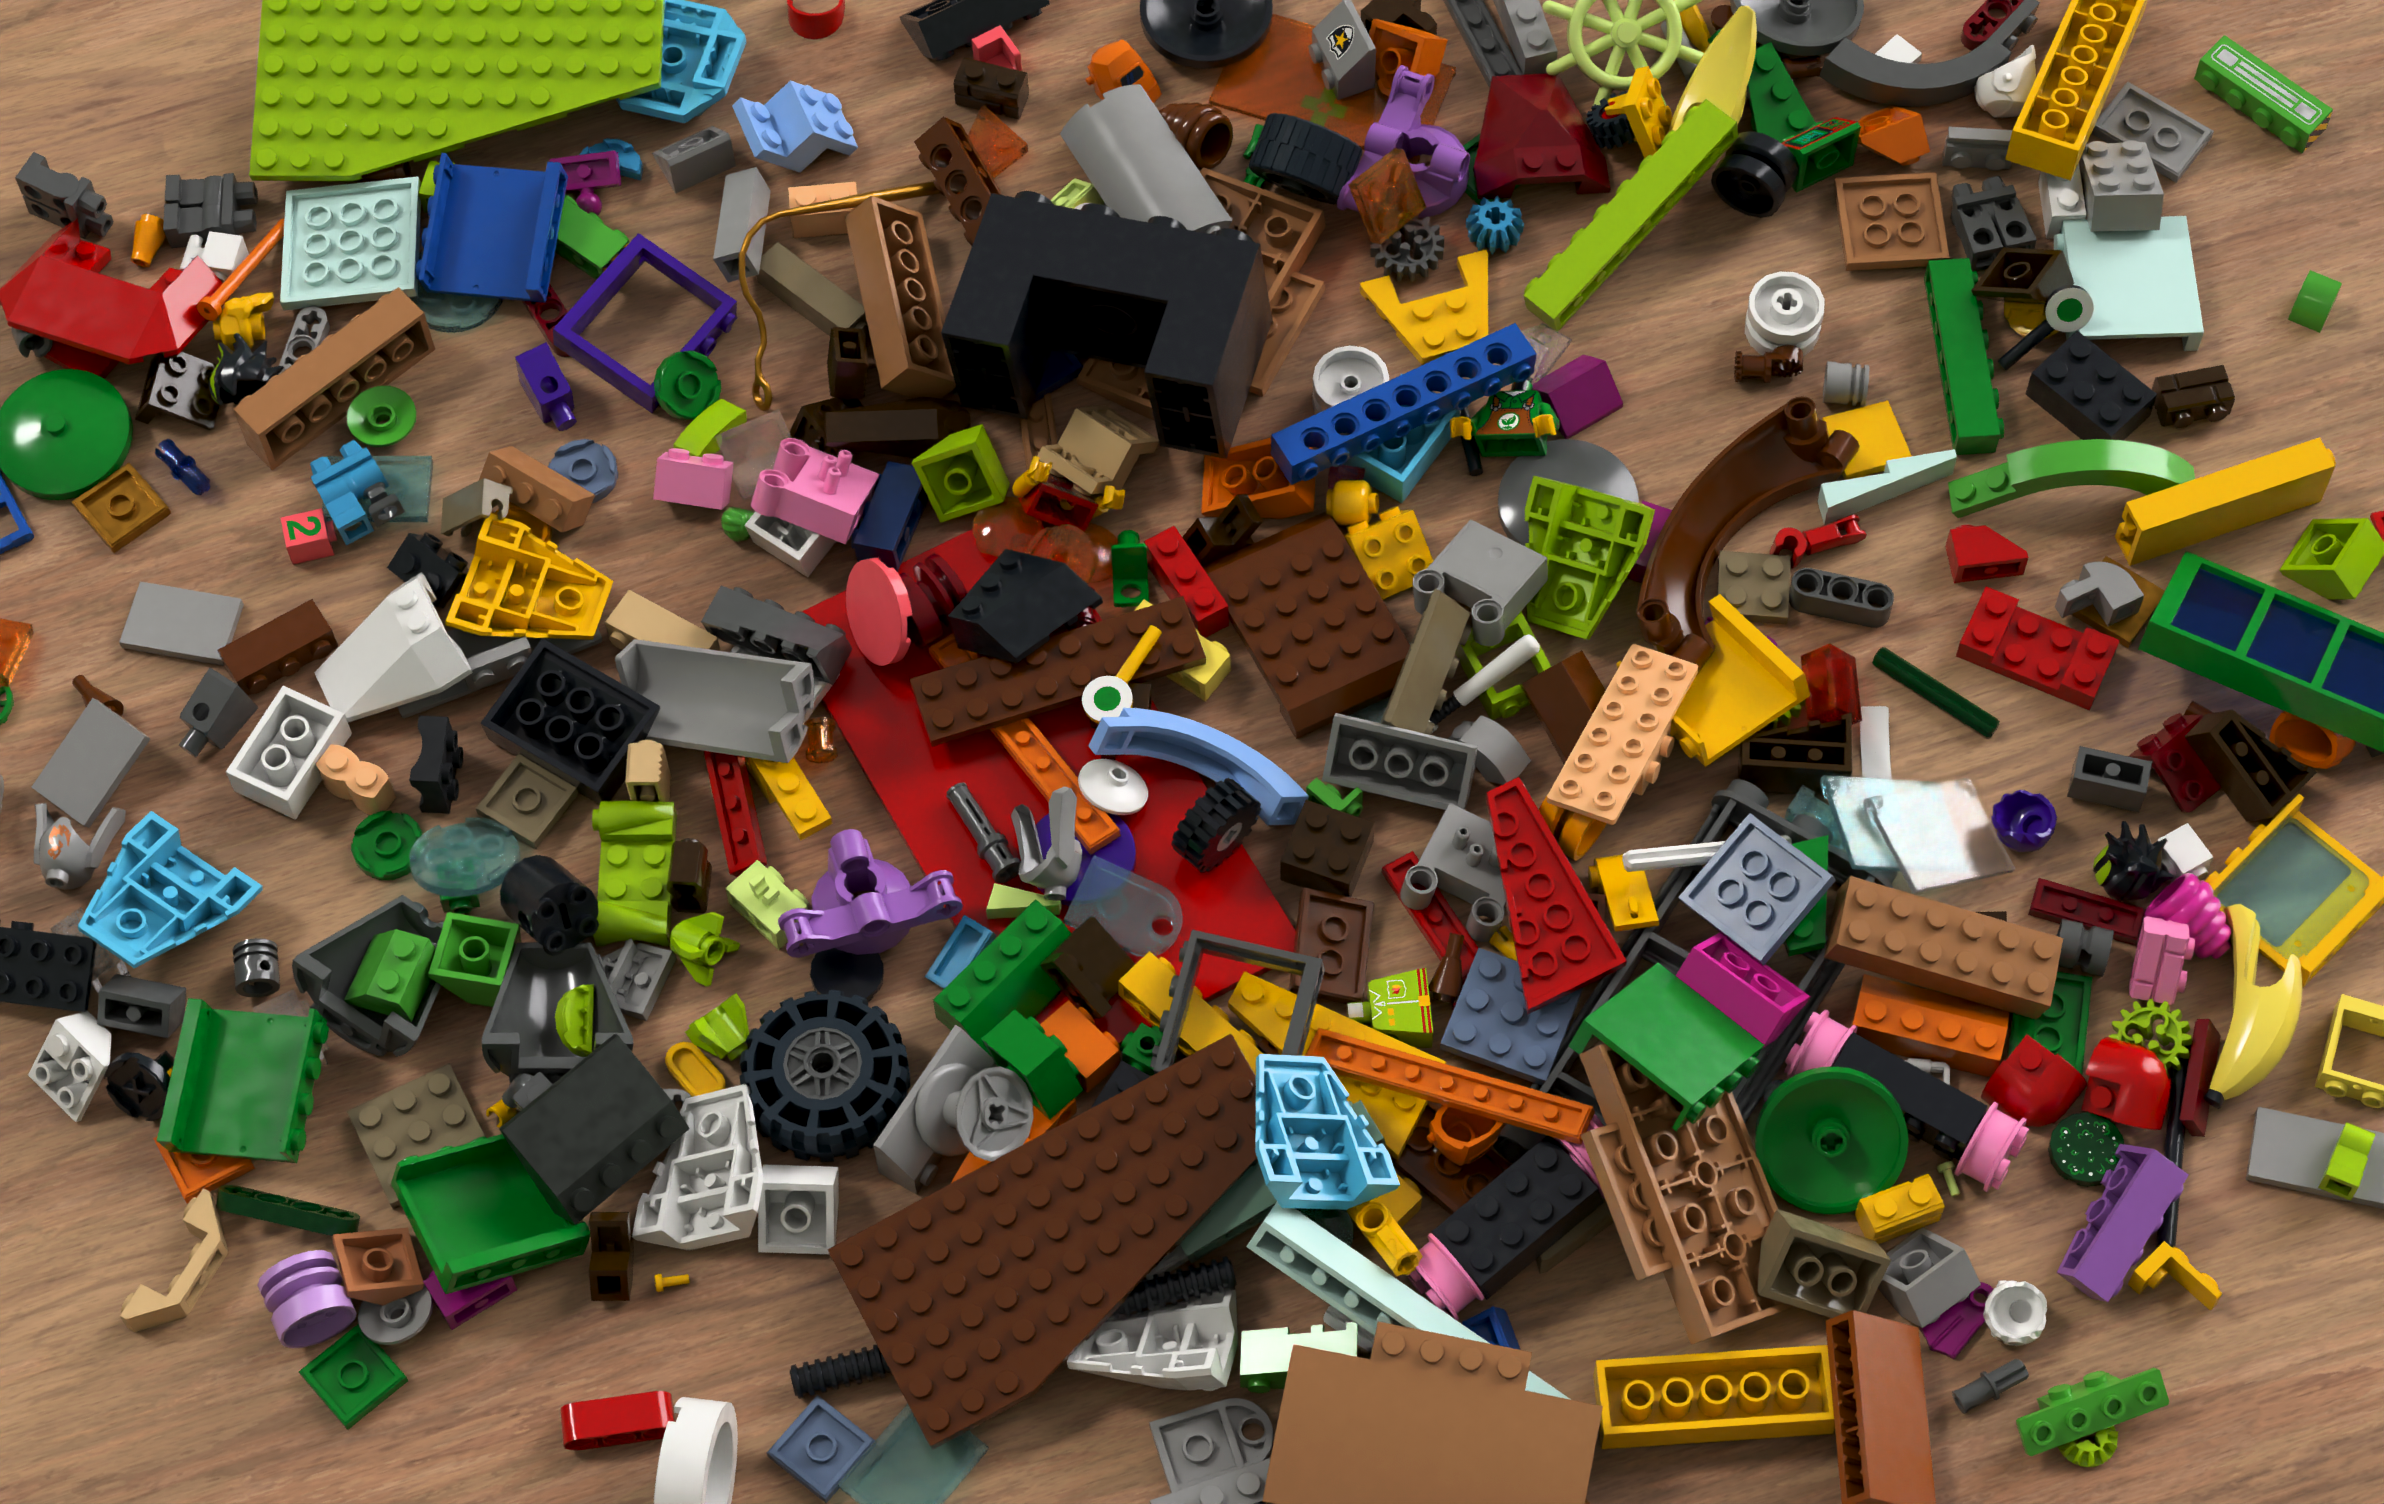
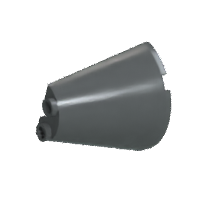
[292,895,444,1057]
[482,942,633,1084]

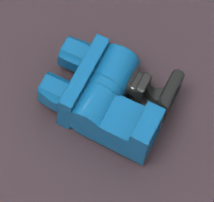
[310,440,405,546]

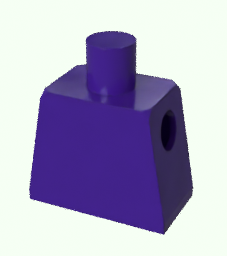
[515,342,577,431]

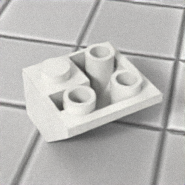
[28,1011,111,1122]

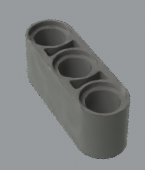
[1789,568,1894,628]

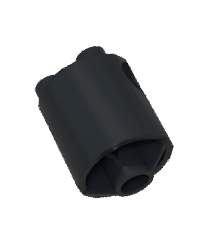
[500,855,599,952]

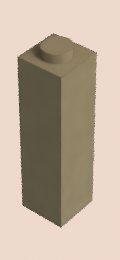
[756,242,869,337]

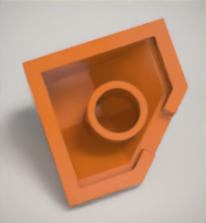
[1369,19,1448,96]
[1858,105,1930,166]

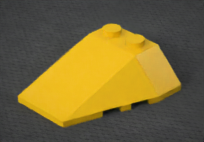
[445,513,614,640]

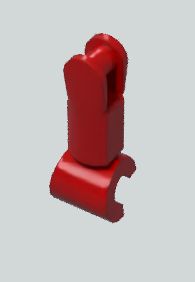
[1769,515,1867,568]

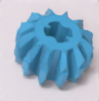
[1466,195,1524,255]

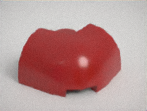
[1981,1034,2087,1127]
[2081,1037,2171,1130]

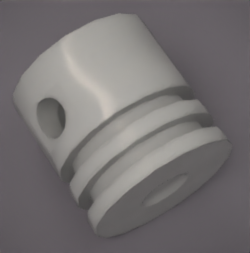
[1823,361,1869,407]

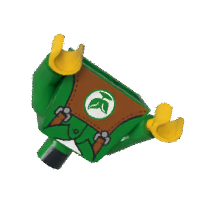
[1450,380,1560,457]

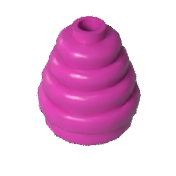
[2145,873,2231,959]

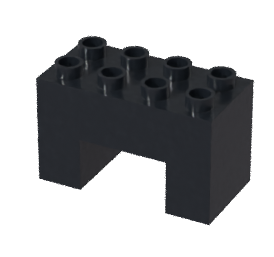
[941,191,1272,459]

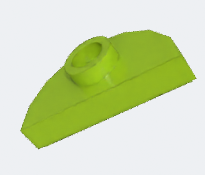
[555,984,594,1057]

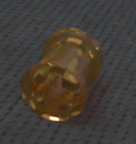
[803,717,838,764]

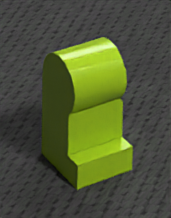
[2318,1122,2375,1201]

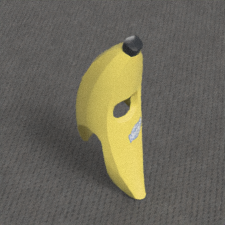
[2204,904,2303,1109]

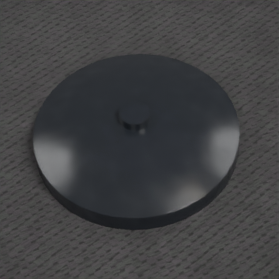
[1140,0,1273,69]

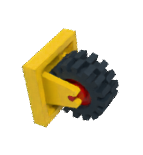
[1586,66,1673,159]

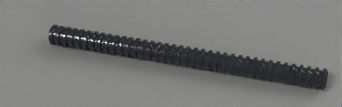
[790,1256,1237,1399]

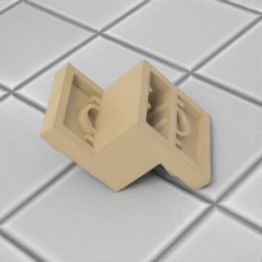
[1037,405,1159,496]

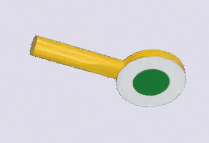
[1082,625,1162,724]

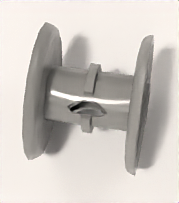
[915,1063,1034,1162]

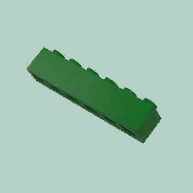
[1924,258,2004,455]

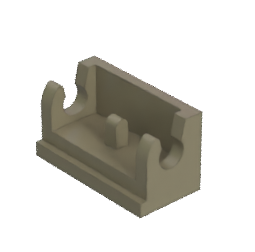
[441,478,513,537]

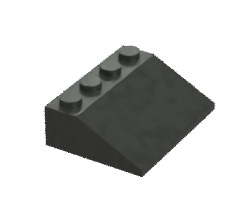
[499,1034,690,1225]

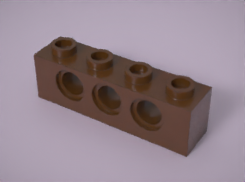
[914,117,1003,246]

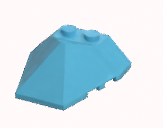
[78,811,263,969]
[1255,1054,1400,1210]

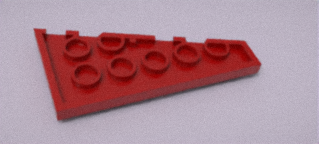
[1486,777,1627,1015]

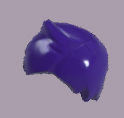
[1991,790,2057,852]

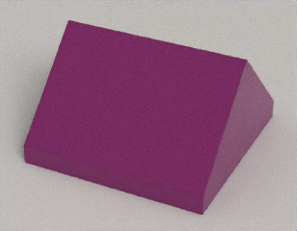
[1532,354,1623,439]

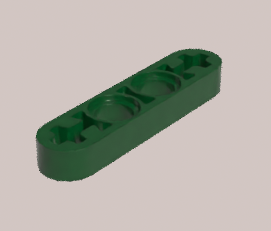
[216,1185,360,1236]

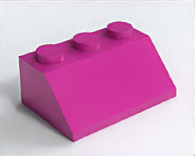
[1676,932,1811,1048]

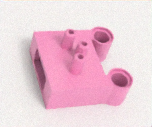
[751,438,880,544]

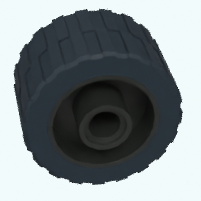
[1248,113,1363,205]

